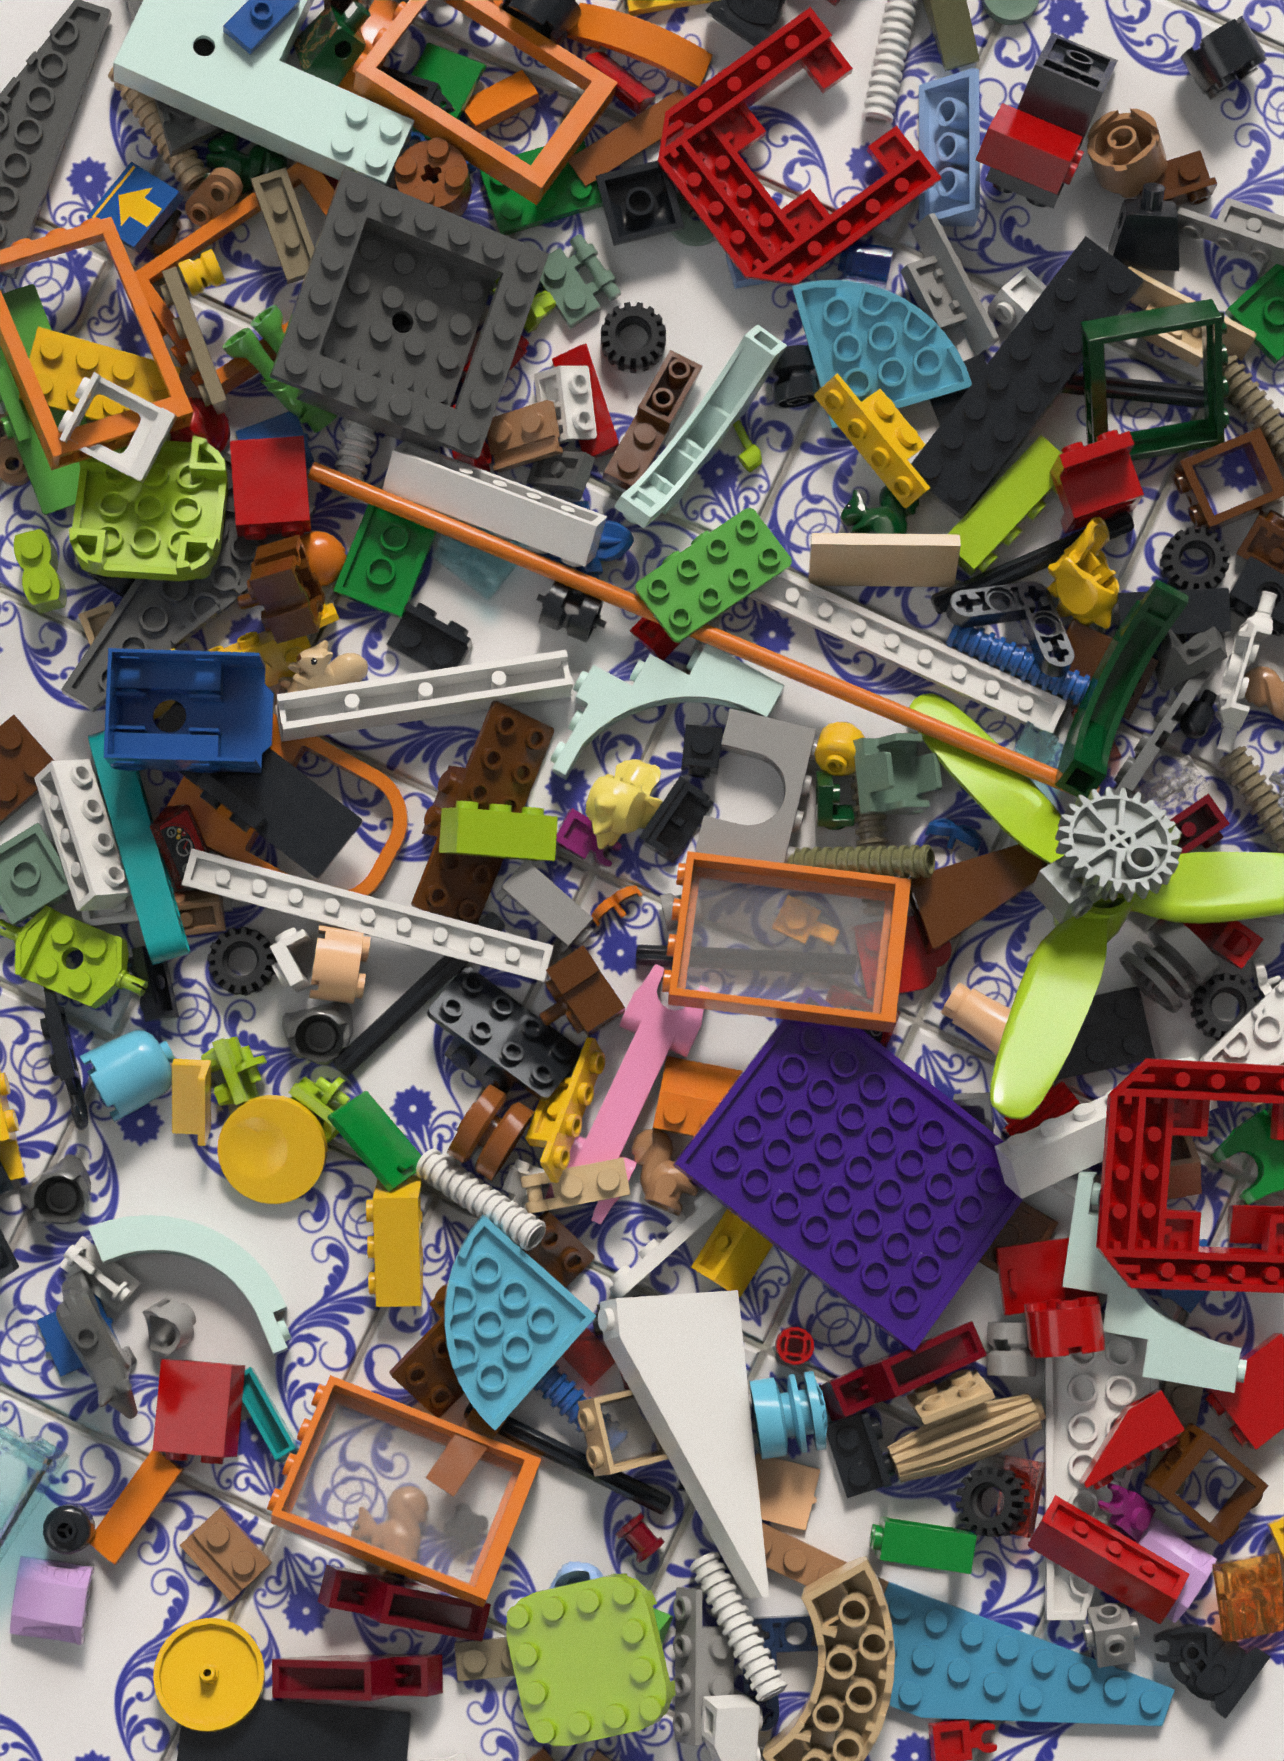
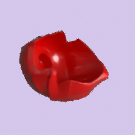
[169,397,231,453]

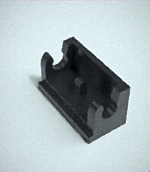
[639,776,714,864]

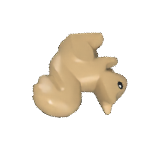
[278,640,368,693]

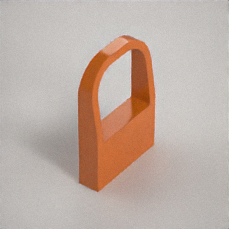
[159,713,409,896]

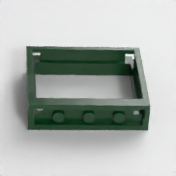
[1080,299,1230,461]

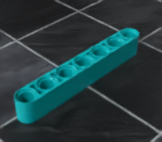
[88,730,190,965]

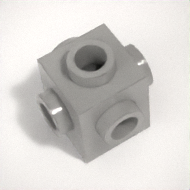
[1082,1602,1140,1668]

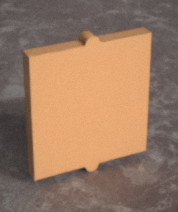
[755,1453,820,1531]

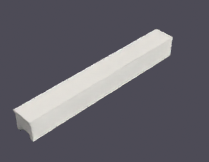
[275,650,573,742]

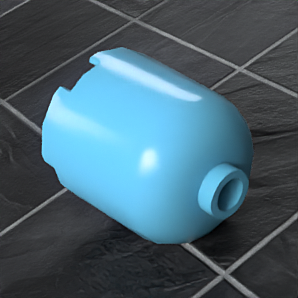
[80,1030,175,1122]

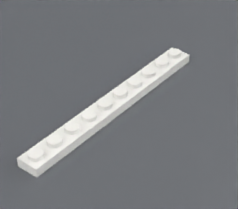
[747,571,1067,737]
[182,849,554,982]

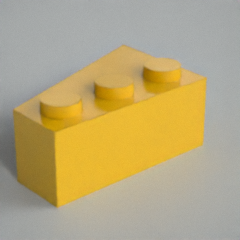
[366,1176,423,1307]

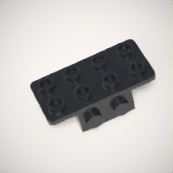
[427,966,582,1101]

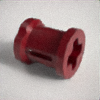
[615,1512,665,1564]

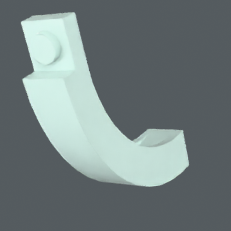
[88,1215,292,1356]

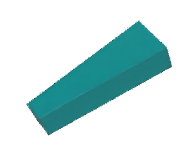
[242,1367,299,1463]

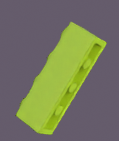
[948,435,1062,576]

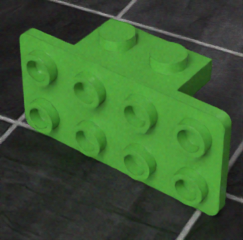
[635,508,792,642]

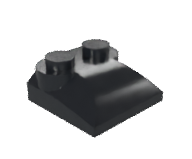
[596,160,684,246]

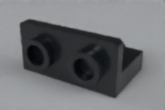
[386,603,472,671]
[826,1411,896,1498]

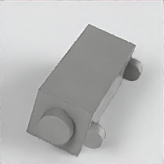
[495,859,594,956]

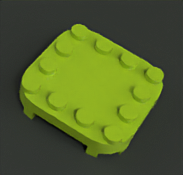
[69,436,229,581]
[506,1573,676,1746]

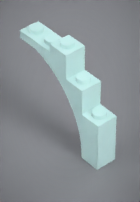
[614,324,787,528]
[550,644,785,780]

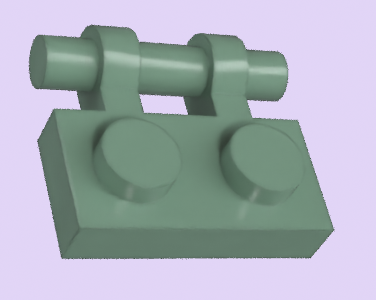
[539,234,621,329]

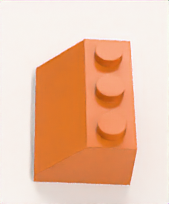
[652,1056,743,1137]

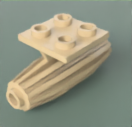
[887,1369,1046,1483]

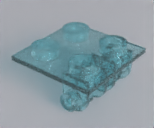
[431,527,529,601]

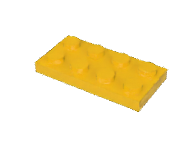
[19,326,181,421]

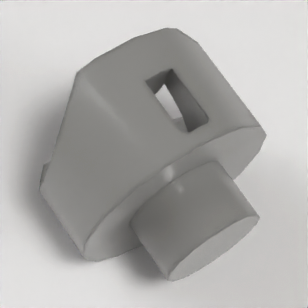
[142,1298,196,1356]

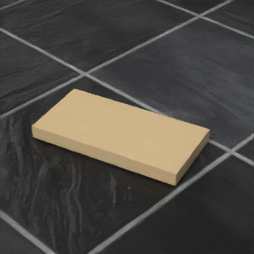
[808,533,961,587]

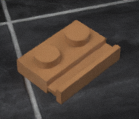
[487,400,563,473]
[179,1506,272,1601]

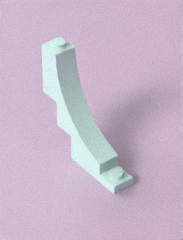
[1062,1170,1247,1393]

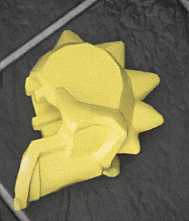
[585,759,662,849]

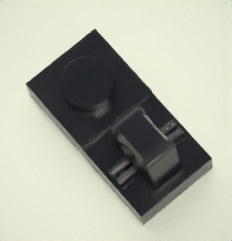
[127,946,179,1022]

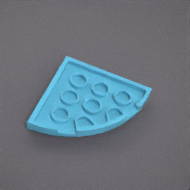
[792,280,972,428]
[444,1214,596,1430]

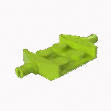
[0,906,148,1009]

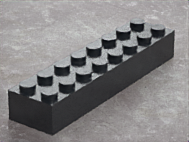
[911,236,1145,519]

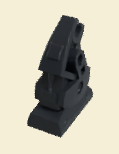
[705,0,786,47]
[1153,1624,1270,1719]

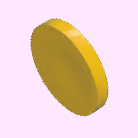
[217,1095,327,1204]
[153,1618,265,1732]

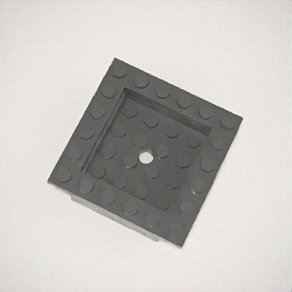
[269,169,549,459]

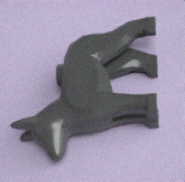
[56,1270,138,1419]

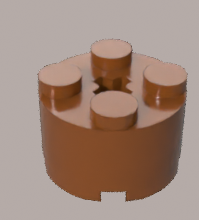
[395,137,472,216]

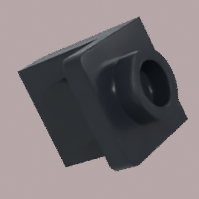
[681,724,723,778]

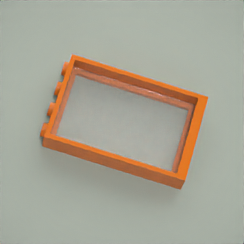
[662,851,911,1033]
[267,1375,541,1608]

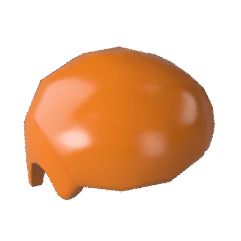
[300,531,347,586]

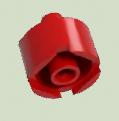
[1024,1295,1105,1358]

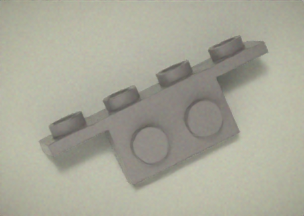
[1177,198,1284,266]
[900,213,999,356]
[673,1587,734,1746]

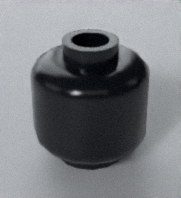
[43,1503,95,1555]

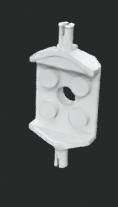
[1215,591,1277,753]

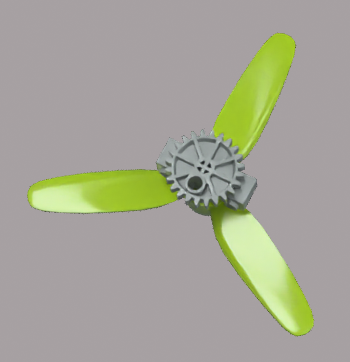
[909,693,1284,1119]

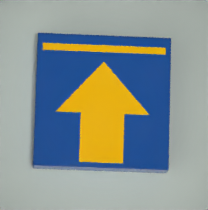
[87,161,184,254]

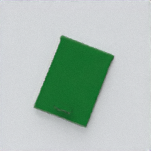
[411,42,487,140]
[327,1091,422,1192]

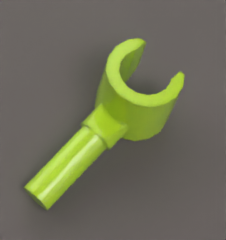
[733,420,762,473]

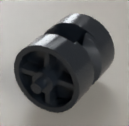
[536,581,607,643]

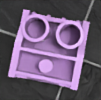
[1135,1516,1217,1623]
[10,1556,94,1645]

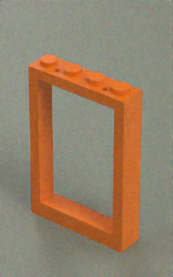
[352,0,618,205]
[135,162,335,395]
[0,217,193,470]

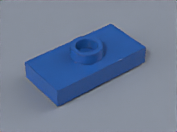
[223,0,300,55]

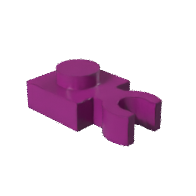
[556,808,622,867]
[1098,1483,1156,1543]

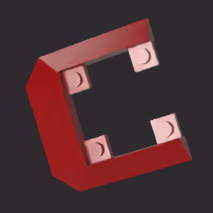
[658,7,942,285]
[1096,1058,1284,1293]

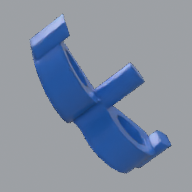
[925,818,982,852]

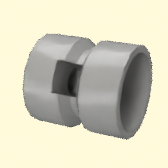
[987,1322,1036,1377]

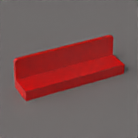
[1028,1495,1190,1624]

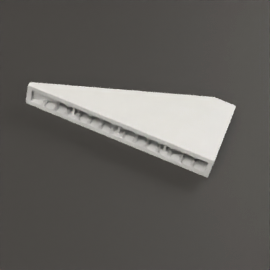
[598,1290,769,1599]

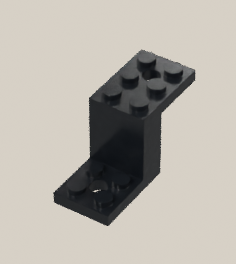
[986,33,1118,208]

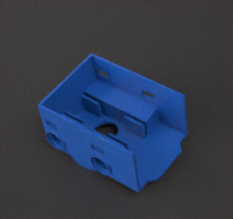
[103,648,274,773]

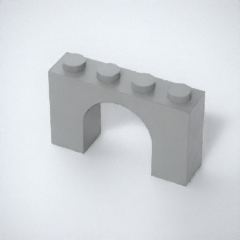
[695,709,818,863]

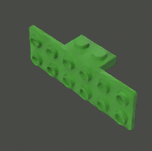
[0,284,87,515]

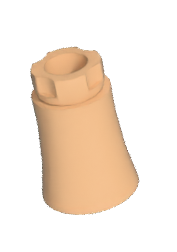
[941,982,1011,1056]

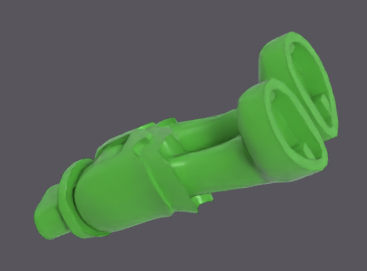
[222,305,337,433]

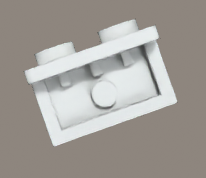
[270,928,313,993]

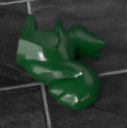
[203,132,288,200]
[840,485,919,534]

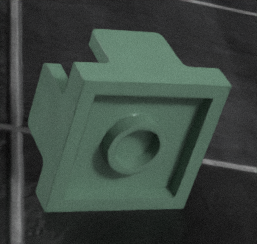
[853,733,942,815]
[0,823,71,926]

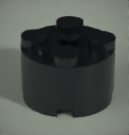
[499,0,581,46]
[1180,16,1267,100]

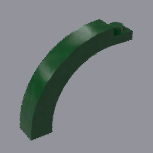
[1055,579,1189,799]

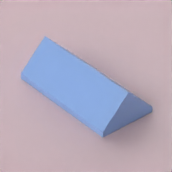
[919,68,980,226]

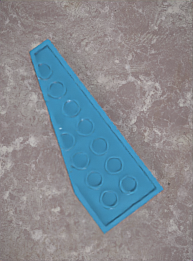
[884,1581,1175,1726]

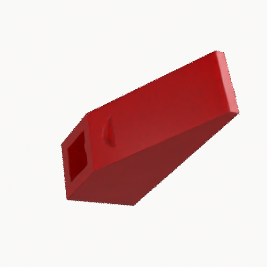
[1079,1389,1185,1490]

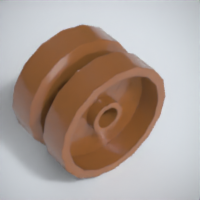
[447,1084,535,1181]

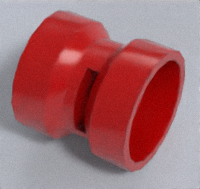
[775,1327,814,1365]

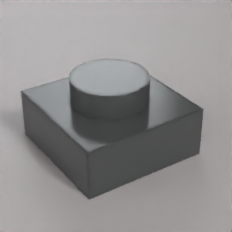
[953,1092,995,1132]

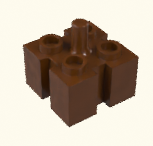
[237,535,325,644]
[539,945,625,1037]

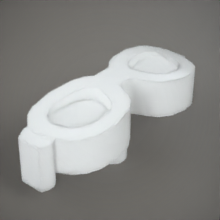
[1251,955,1282,999]

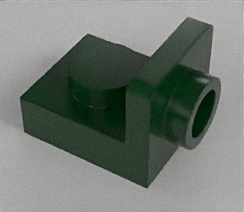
[815,771,854,830]

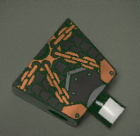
[293,1,371,86]

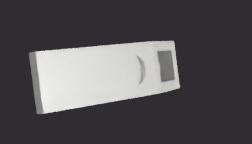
[702,1694,763,1761]

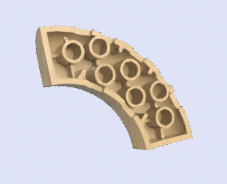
[762,1556,895,1761]

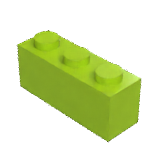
[439,801,558,861]

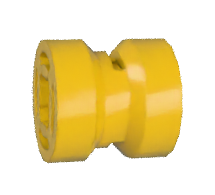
[178,249,227,297]

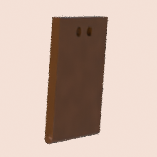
[1058,618,1159,720]

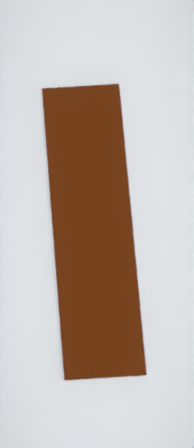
[569,89,685,187]
[425,1408,512,1497]

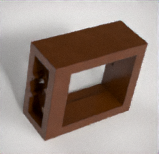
[1173,427,1284,533]
[1144,1423,1269,1545]

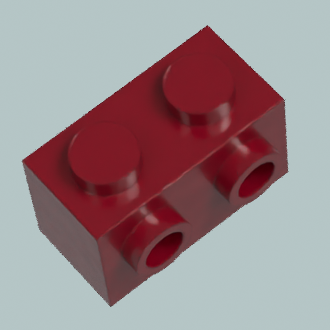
[1170,793,1230,854]

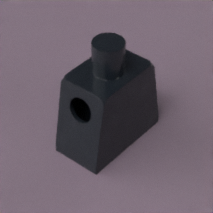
[1108,183,1180,271]

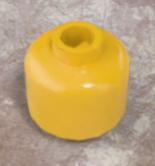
[814,721,865,776]

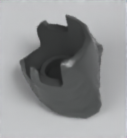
[282,1002,353,1065]
[19,1154,91,1226]

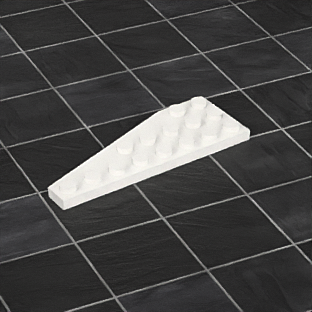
[1044,1314,1159,1620]

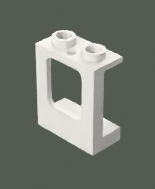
[58,372,177,483]

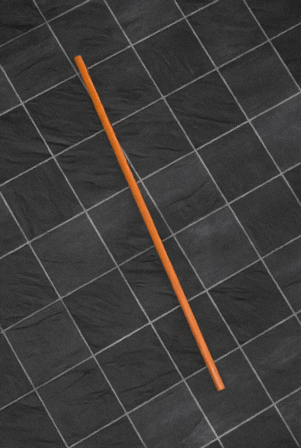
[308,462,1100,798]

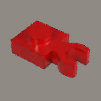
[928,1719,997,1761]

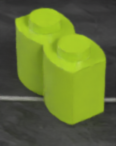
[14,528,67,614]

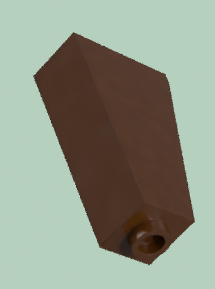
[909,844,1048,955]

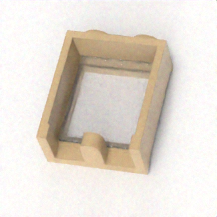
[577,1389,668,1476]

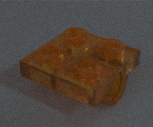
[1212,1553,1284,1641]

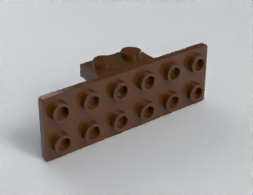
[411,701,554,925]
[389,1211,595,1418]

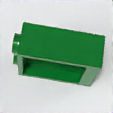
[869,1516,977,1574]

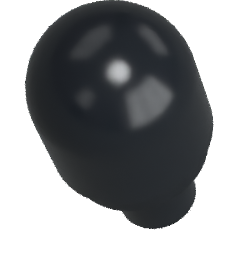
[146,209,182,256]
[1180,689,1217,739]

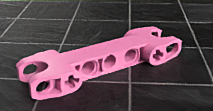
[545,964,710,1225]

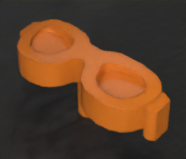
[591,885,643,927]

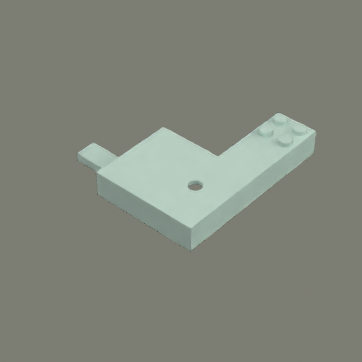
[113,0,414,187]

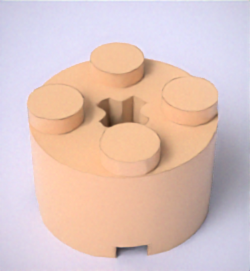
[309,924,371,1004]

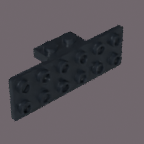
[156,701,363,878]
[177,1699,411,1761]

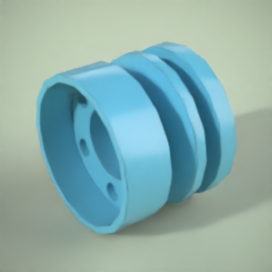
[749,1371,828,1460]

